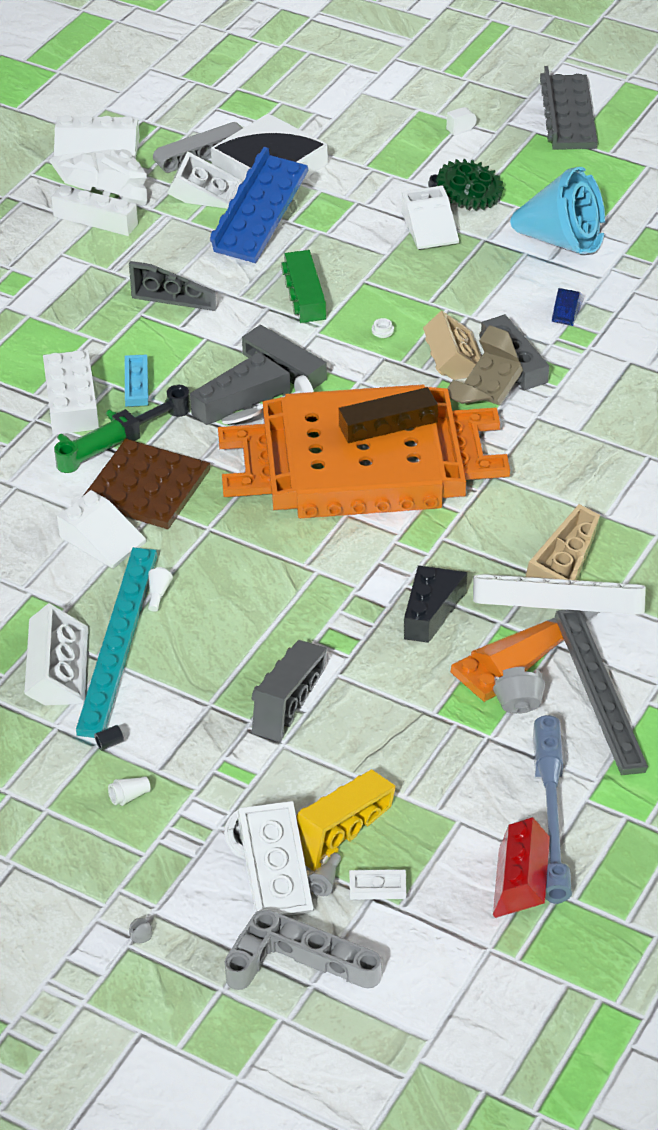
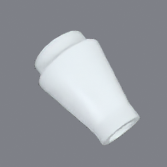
[108,777,151,806]

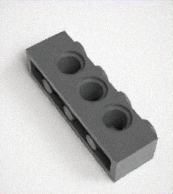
[479,314,549,391]

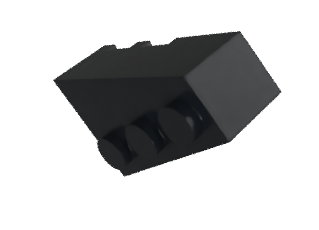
[404,565,467,643]

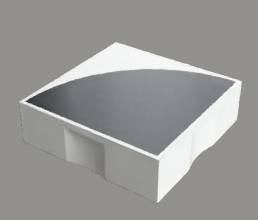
[211,113,328,183]

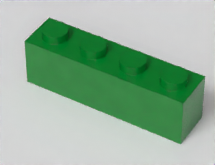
[281,250,326,323]

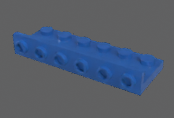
[210,147,309,263]

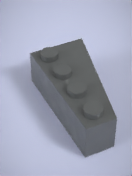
[190,352,290,425]
[252,639,327,743]

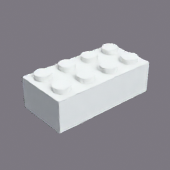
[43,350,99,435]

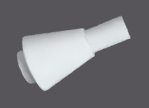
[148,567,173,612]

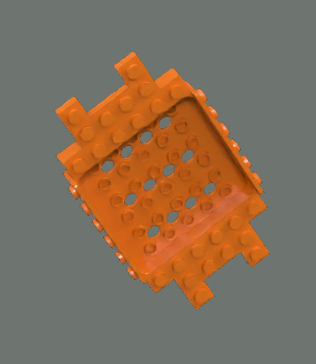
[218,384,510,519]

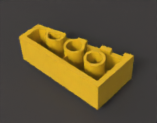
[296,769,396,872]

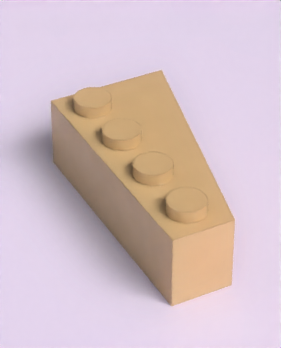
[525,504,600,580]

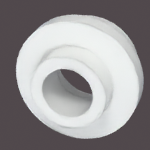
[372,318,394,338]

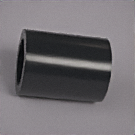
[94,725,124,751]

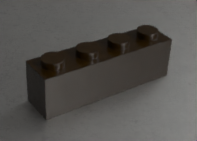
[339,387,438,443]

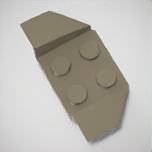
[447,325,523,405]

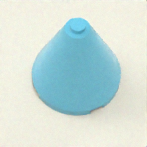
[510,167,605,254]

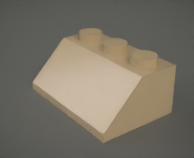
[423,310,481,380]

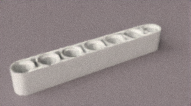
[473,574,646,614]

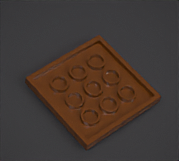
[83,439,210,529]

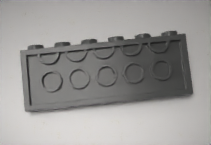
[540,66,598,150]

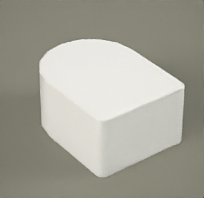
[446,107,477,136]

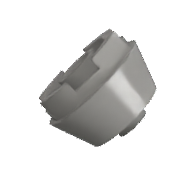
[493,667,545,714]

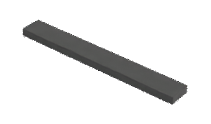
[555,610,648,775]

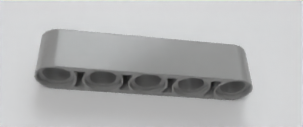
[153,122,243,173]

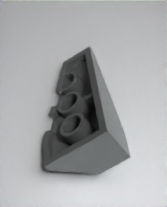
[129,261,217,311]

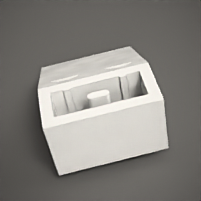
[401,186,459,249]

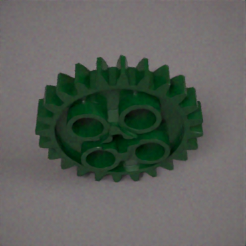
[436,159,504,211]

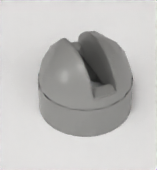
[129,918,152,943]

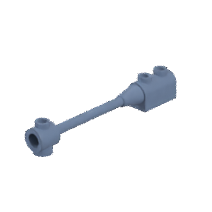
[533,715,572,904]

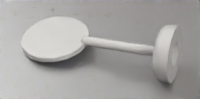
[222,375,314,424]

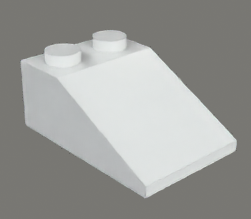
[167,151,242,209]
[57,490,146,569]

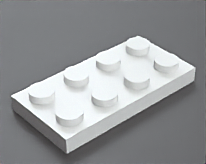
[237,801,313,916]

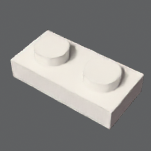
[349,870,406,900]

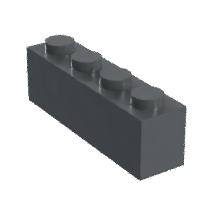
[242,324,327,389]

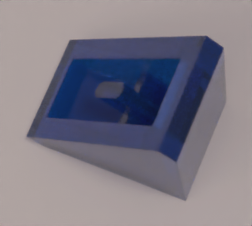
[552,288,584,326]

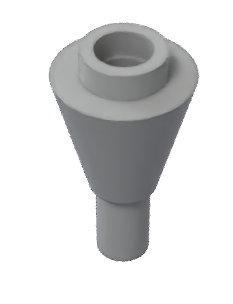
[307,853,341,897]

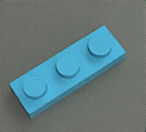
[125,355,149,407]

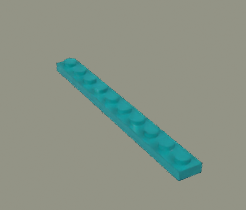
[76,547,157,738]

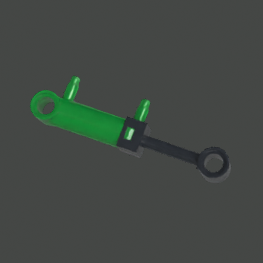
[54,384,191,473]

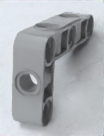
[224,909,381,990]

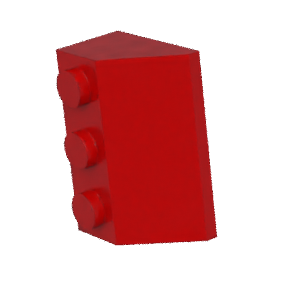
[493,817,550,918]

